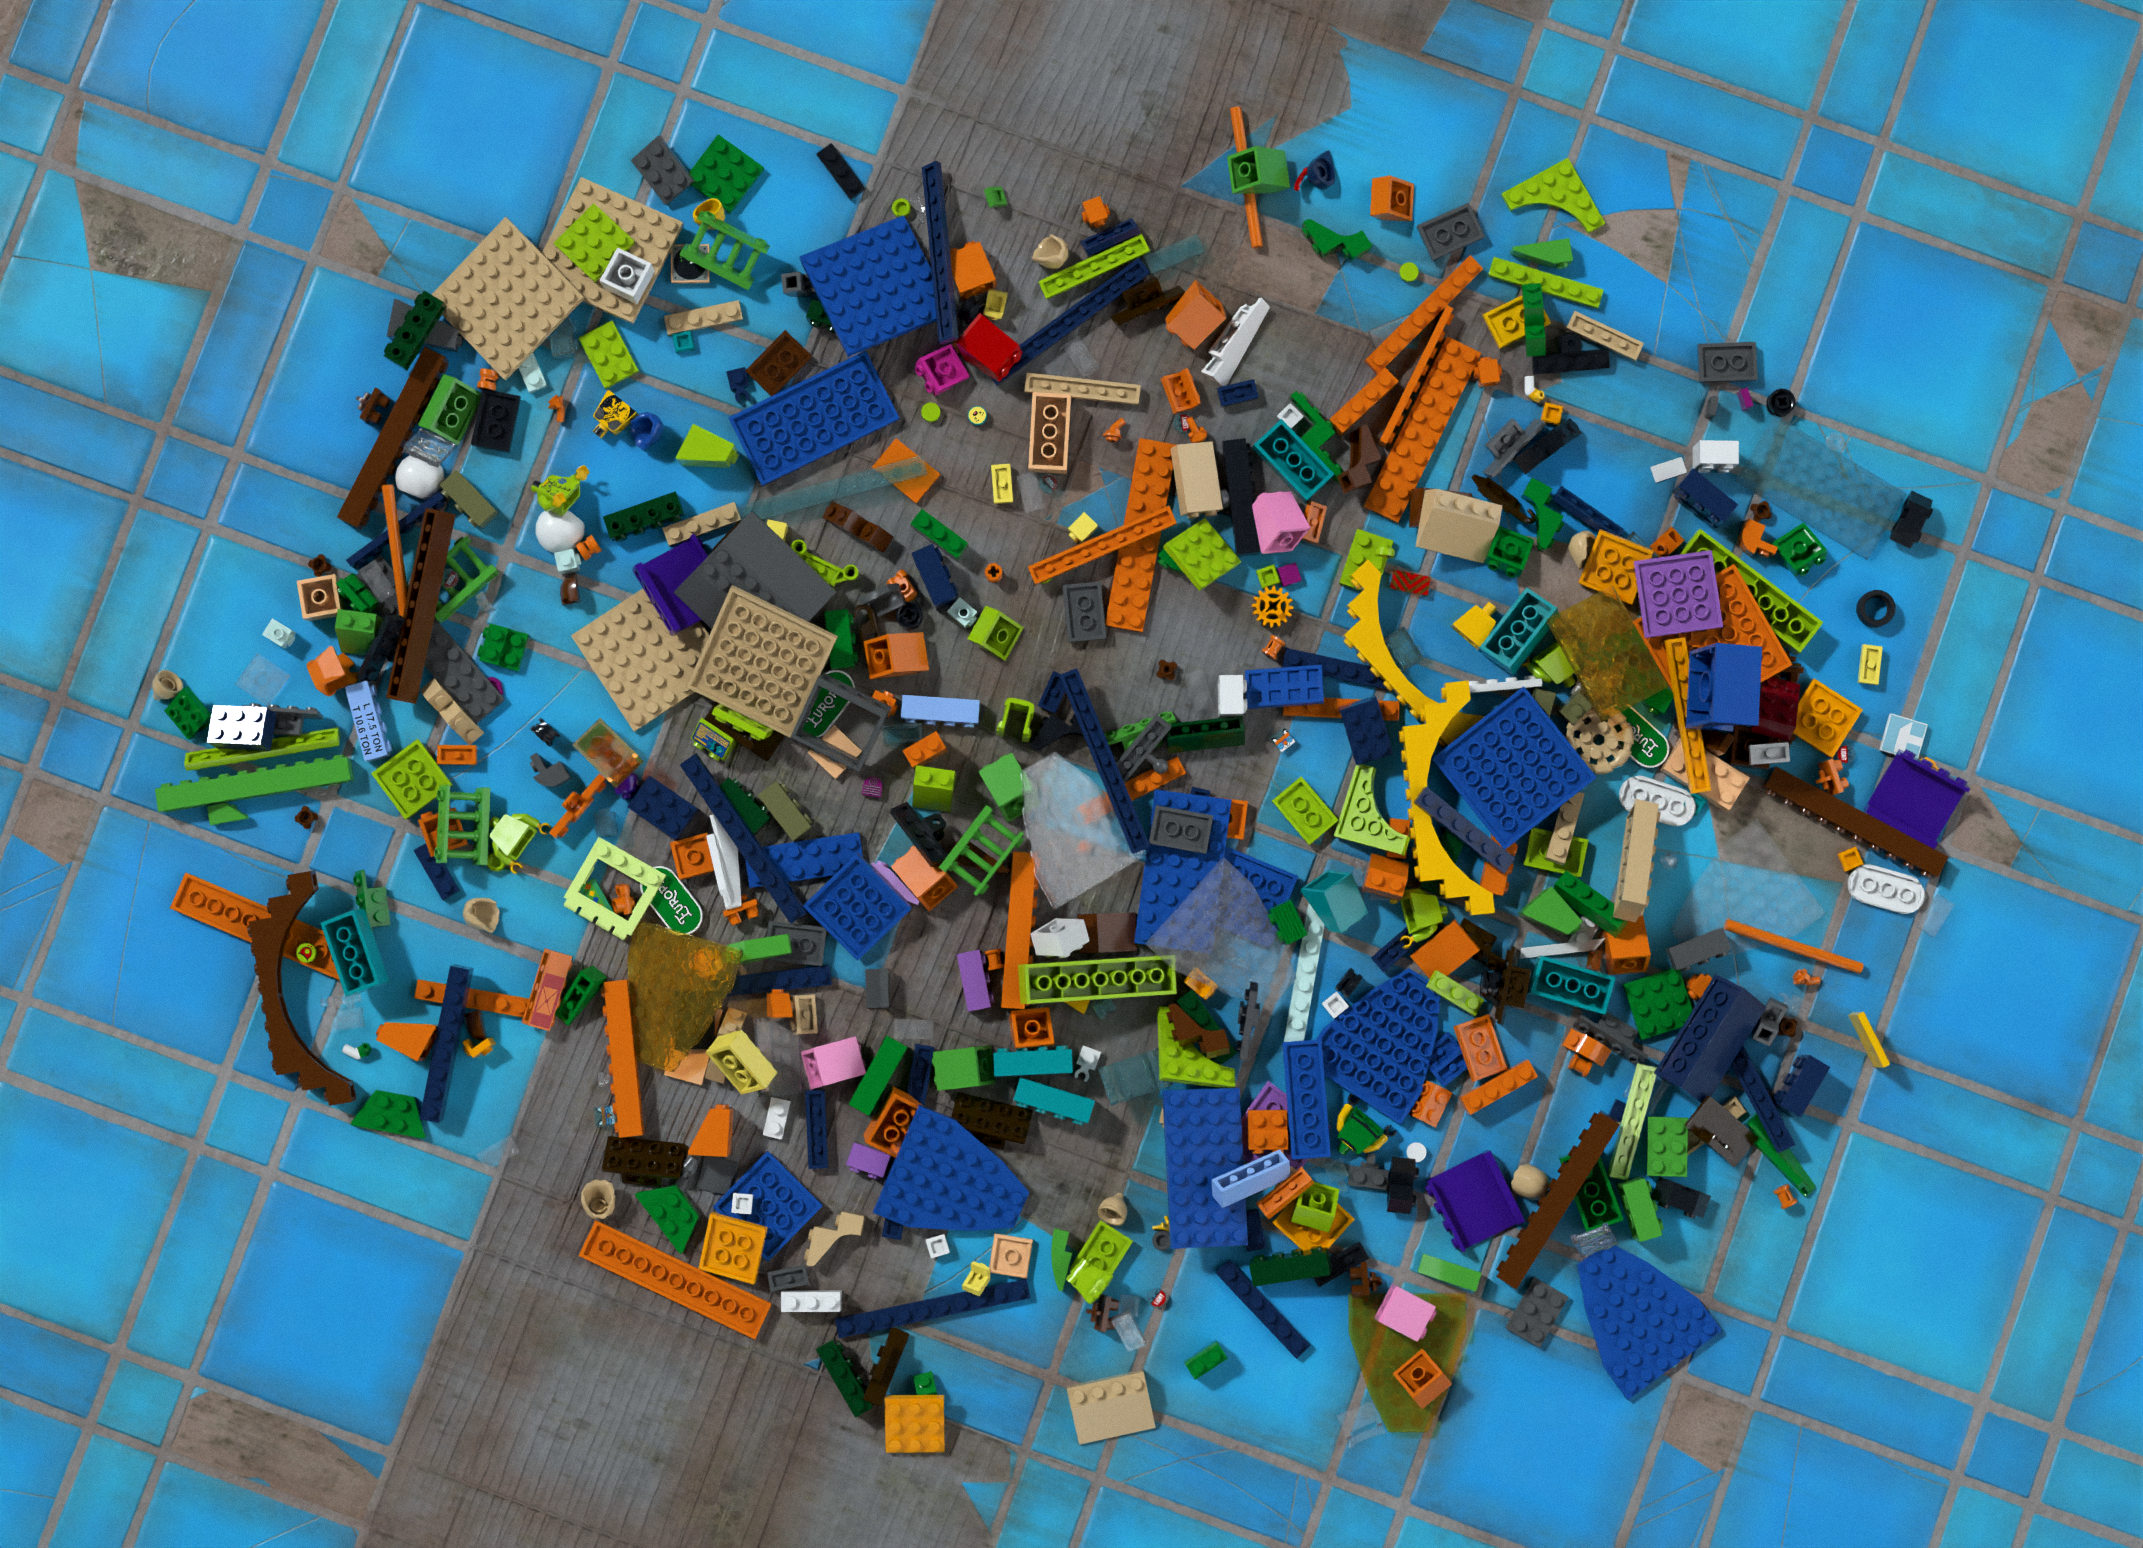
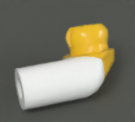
[1524,376,1545,402]

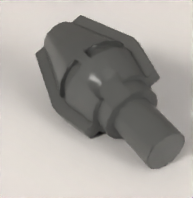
[674,1155,699,1187]

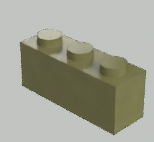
[440,470,499,529]
[758,781,812,842]

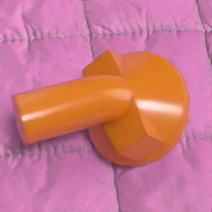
[548,395,565,422]
[1186,417,1208,443]
[1103,418,1125,442]
[1792,969,1820,985]

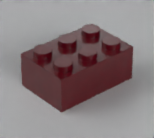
[1751,677,1800,742]

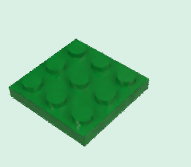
[689,134,764,214]
[1622,968,1693,1040]

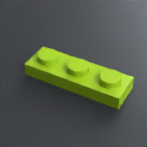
[1426,970,1484,1016]

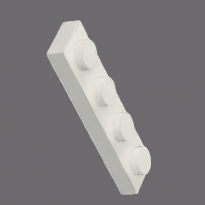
[1469,676,1542,694]

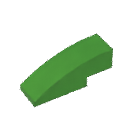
[1051,1227,1072,1291]
[1417,1253,1482,1292]

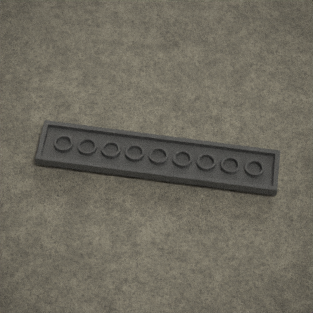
[356,555,506,724]

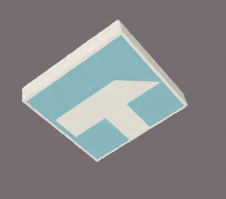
[1879,713,1928,759]

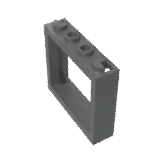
[790,672,892,772]

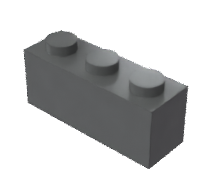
[1665,927,1731,973]

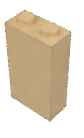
[1170,441,1223,519]

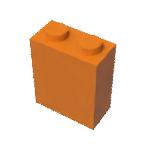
[902,731,948,771]

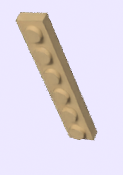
[1024,373,1141,405]

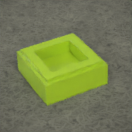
[1256,565,1280,589]

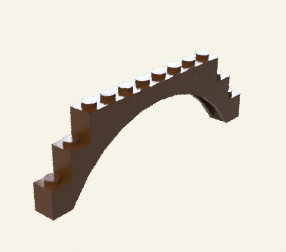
[247,870,357,1106]

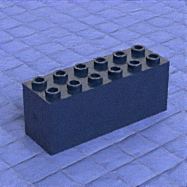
[1654,974,1766,1104]

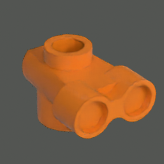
[886,569,917,602]
[612,883,635,915]

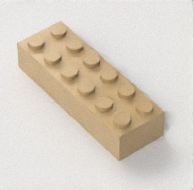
[1613,799,1661,923]

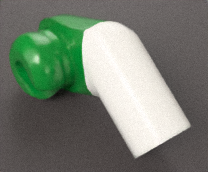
[342,1043,371,1060]

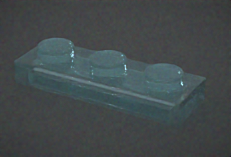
[1144,234,1204,275]

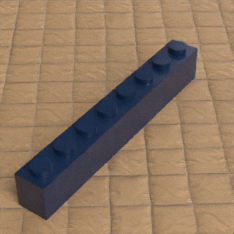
[419,964,474,1123]

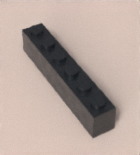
[1222,438,1260,557]

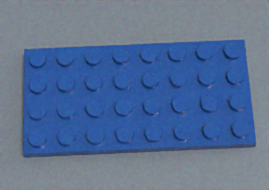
[728,350,900,487]
[1134,790,1232,954]
[1162,1088,1248,1249]

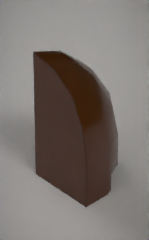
[560,572,581,605]
[464,1010,487,1041]

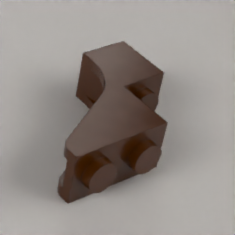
[1337,424,1381,494]
[822,501,894,553]
[1166,1004,1230,1059]

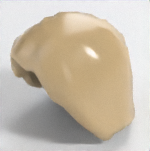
[1032,234,1069,269]
[1568,531,1596,570]
[463,898,500,933]
[1511,1164,1551,1200]
[581,1179,615,1219]

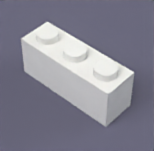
[781,1290,842,1312]

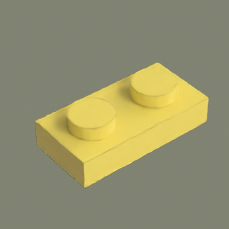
[991,464,1013,504]
[1857,644,1883,685]

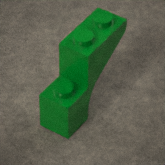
[1301,219,1372,262]
[1522,283,1546,357]
[1521,478,1564,552]

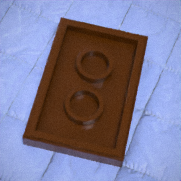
[745,330,812,396]

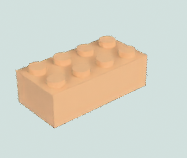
[1028,392,1071,474]
[1659,738,1750,812]

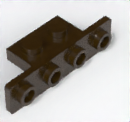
[1111,277,1185,326]
[1433,918,1506,972]
[863,1327,909,1407]

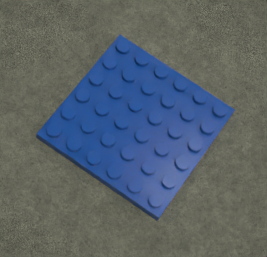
[799,216,937,357]
[1432,686,1597,850]

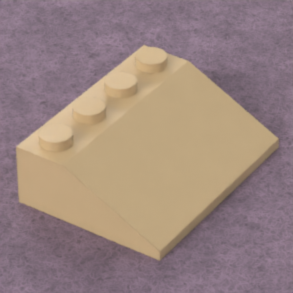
[1415,488,1502,563]
[1067,1369,1156,1445]

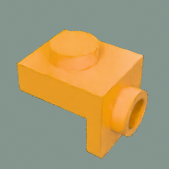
[1183,967,1218,1000]
[462,1038,496,1058]

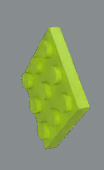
[553,203,635,283]
[1163,518,1241,591]
[371,739,453,820]

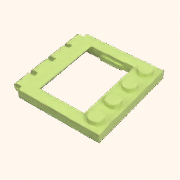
[564,837,667,941]

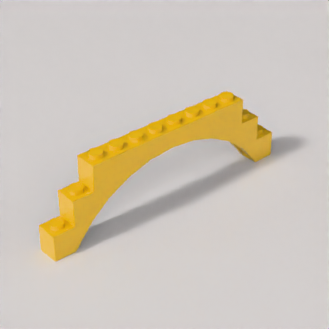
[1342,560,1485,748]
[1399,680,1495,916]

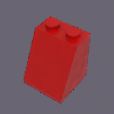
[956,313,1023,382]

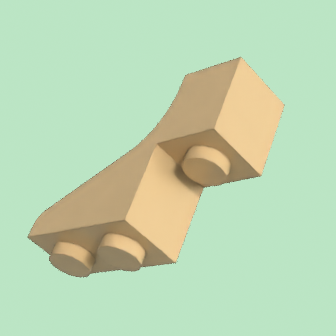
[420,678,484,745]
[705,1007,747,1084]
[804,1211,865,1266]

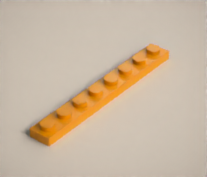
[1664,637,1711,794]

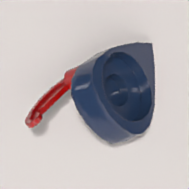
[1294,150,1335,192]

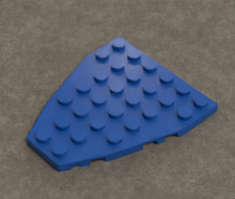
[1316,968,1441,1125]
[873,1105,1029,1231]
[1576,1242,1722,1400]

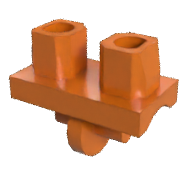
[1815,759,1849,795]
[723,894,759,926]

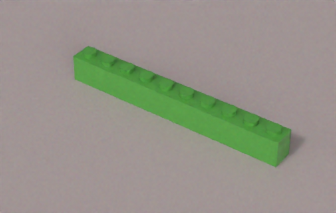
[155,755,354,813]

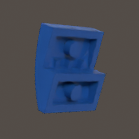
[1428,1031,1467,1087]

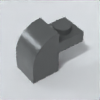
[781,271,816,297]
[530,753,572,788]
[1752,997,1788,1046]

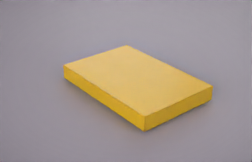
[1482,295,1551,349]
[1848,1012,1890,1068]

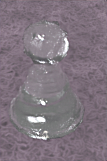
[908,193,927,224]

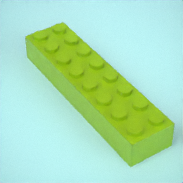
[1678,529,1823,655]
[1018,955,1177,1004]

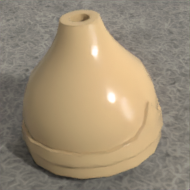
[152,670,183,701]
[1097,1193,1127,1225]

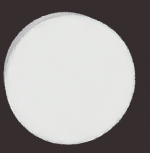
[1406,1142,1426,1162]

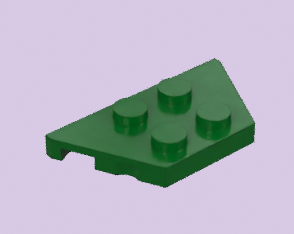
[351,1090,426,1139]
[634,1184,700,1254]

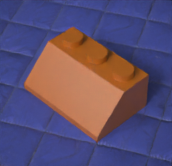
[863,1086,923,1158]

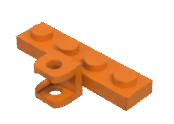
[549,773,608,839]

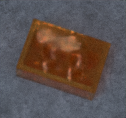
[572,718,644,788]

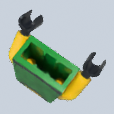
[1337,1094,1397,1155]

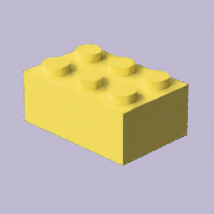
[706,1030,778,1095]

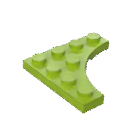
[1501,158,1605,234]
[1334,764,1410,856]
[1157,1006,1235,1088]

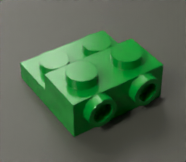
[1772,522,1827,577]
[1484,526,1534,578]
[477,623,529,672]

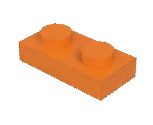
[1302,501,1327,543]
[437,745,477,765]

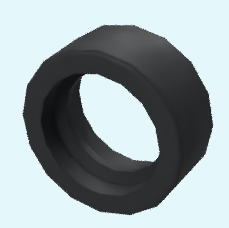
[1856,590,1896,627]

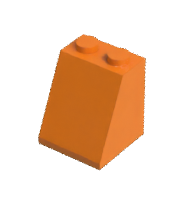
[950,241,997,301]
[1165,280,1226,350]
[864,632,929,679]
[891,845,958,911]
[1361,853,1409,901]
[1603,916,1651,975]
[376,1022,438,1061]
[688,1104,734,1157]

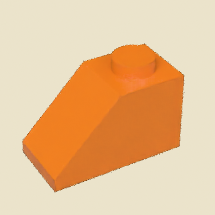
[767,989,793,1018]

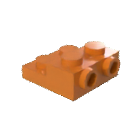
[418,805,468,857]
[1248,1110,1288,1154]

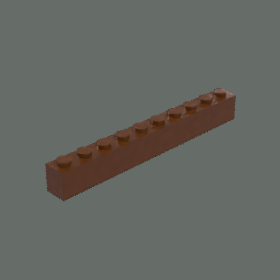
[337,347,449,530]
[386,508,456,704]
[1762,766,1948,879]
[1496,1110,1621,1289]

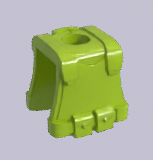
[996,698,1034,743]
[1066,1258,1113,1304]

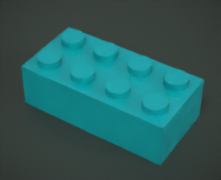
[1252,419,1334,504]
[1479,587,1560,675]
[320,909,389,997]
[1527,955,1616,1015]
[993,1045,1073,1076]
[1013,1077,1095,1126]

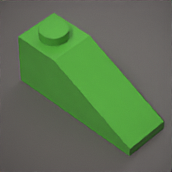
[1510,238,1573,269]
[727,934,792,965]

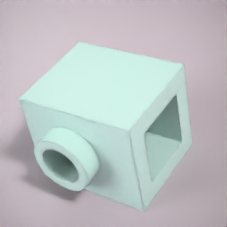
[554,549,582,575]
[947,597,978,629]
[262,618,296,649]

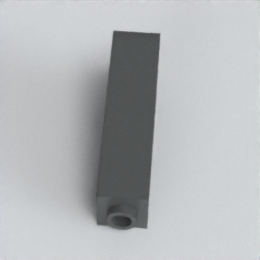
[387,299,463,352]

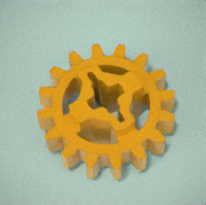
[1251,586,1294,628]

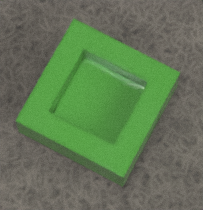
[984,186,1007,208]

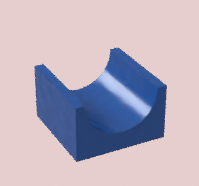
[1686,643,1762,732]

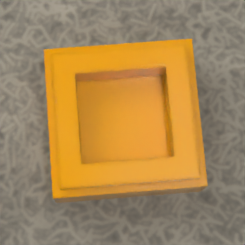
[1540,402,1564,426]
[1837,847,1863,872]

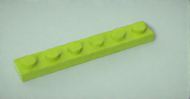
[1038,234,1150,300]
[1488,257,1603,309]

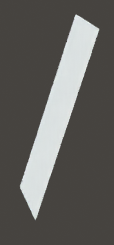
[1520,938,1605,959]

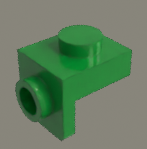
[913,1371,938,1395]

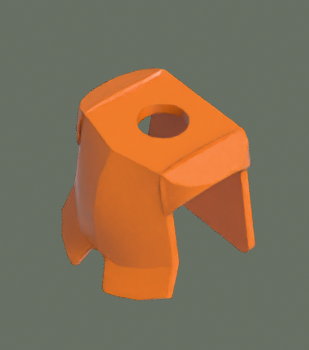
[306,646,358,697]

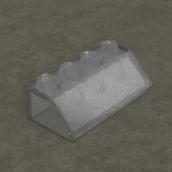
[754,1017,803,1097]

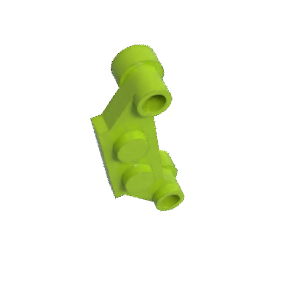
[791,540,859,587]

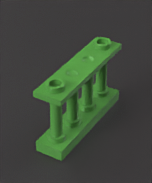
[680,210,770,290]
[408,536,500,623]
[434,785,491,866]
[939,805,1025,896]

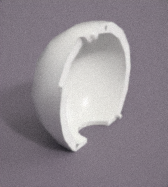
[395,453,445,501]
[535,511,585,553]

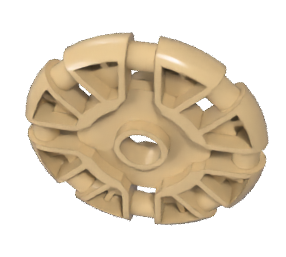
[1564,705,1634,774]

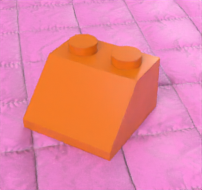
[1370,175,1414,222]
[1009,1007,1054,1049]
[1392,1349,1452,1409]

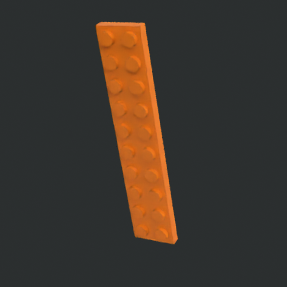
[1363,336,1481,524]
[1105,438,1176,633]
[170,872,340,980]
[578,1220,772,1339]

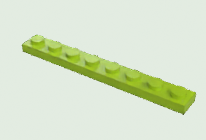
[184,727,340,771]

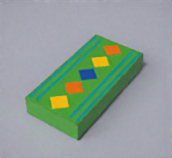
[580,878,614,921]

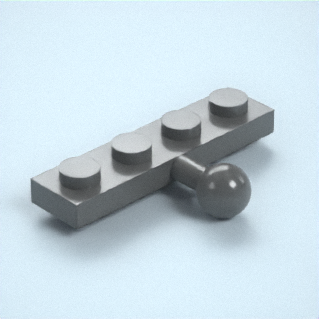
[1116,714,1172,783]

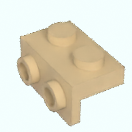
[790,994,818,1035]

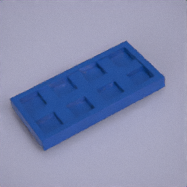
[1245,665,1324,709]

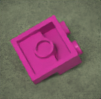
[915,344,970,397]

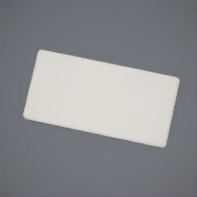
[1650,457,1687,483]

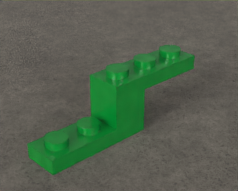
[1289,391,1344,484]

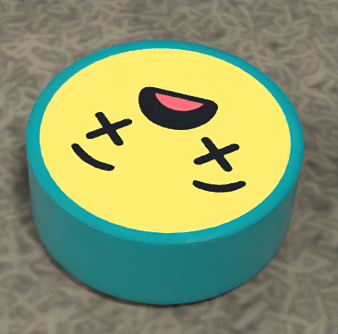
[968,406,987,426]

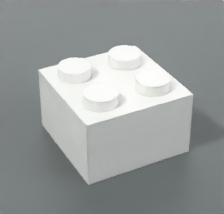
[600,248,655,304]
[1693,440,1739,473]
[1218,675,1247,718]
[1030,918,1090,958]

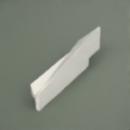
[1201,298,1270,387]
[706,814,742,910]

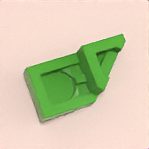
[207,803,249,825]

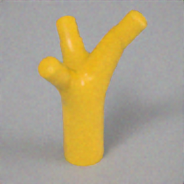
[1152,1216,1169,1232]

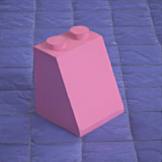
[1252,491,1310,554]
[801,1036,866,1089]
[1374,1283,1437,1342]

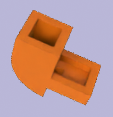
[1738,518,1778,558]
[1562,1028,1612,1067]

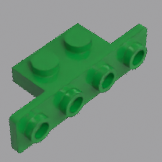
[353,870,391,932]

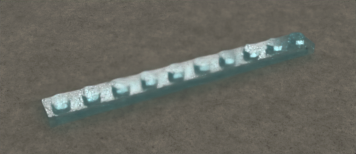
[737,455,928,522]

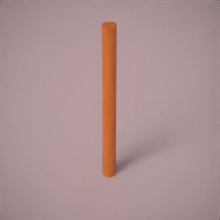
[1230,106,1263,248]
[382,484,408,617]
[1724,919,1863,974]

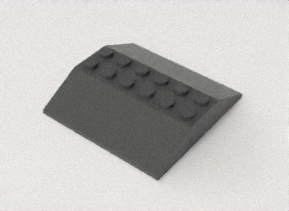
[673,511,837,629]

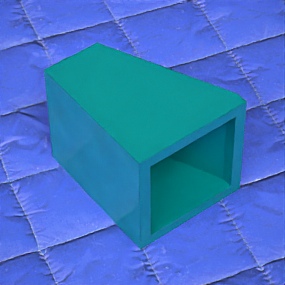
[1300,870,1368,933]

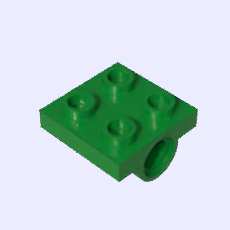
[336,573,380,614]
[164,686,211,740]

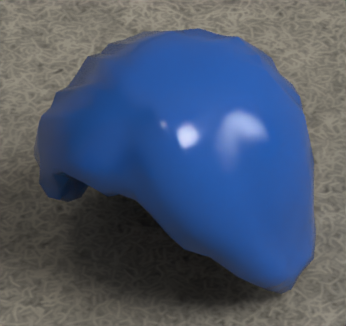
[630,412,664,450]

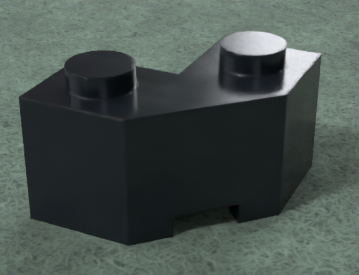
[1889,491,1933,548]
[1387,1157,1419,1214]
[1651,1177,1711,1219]

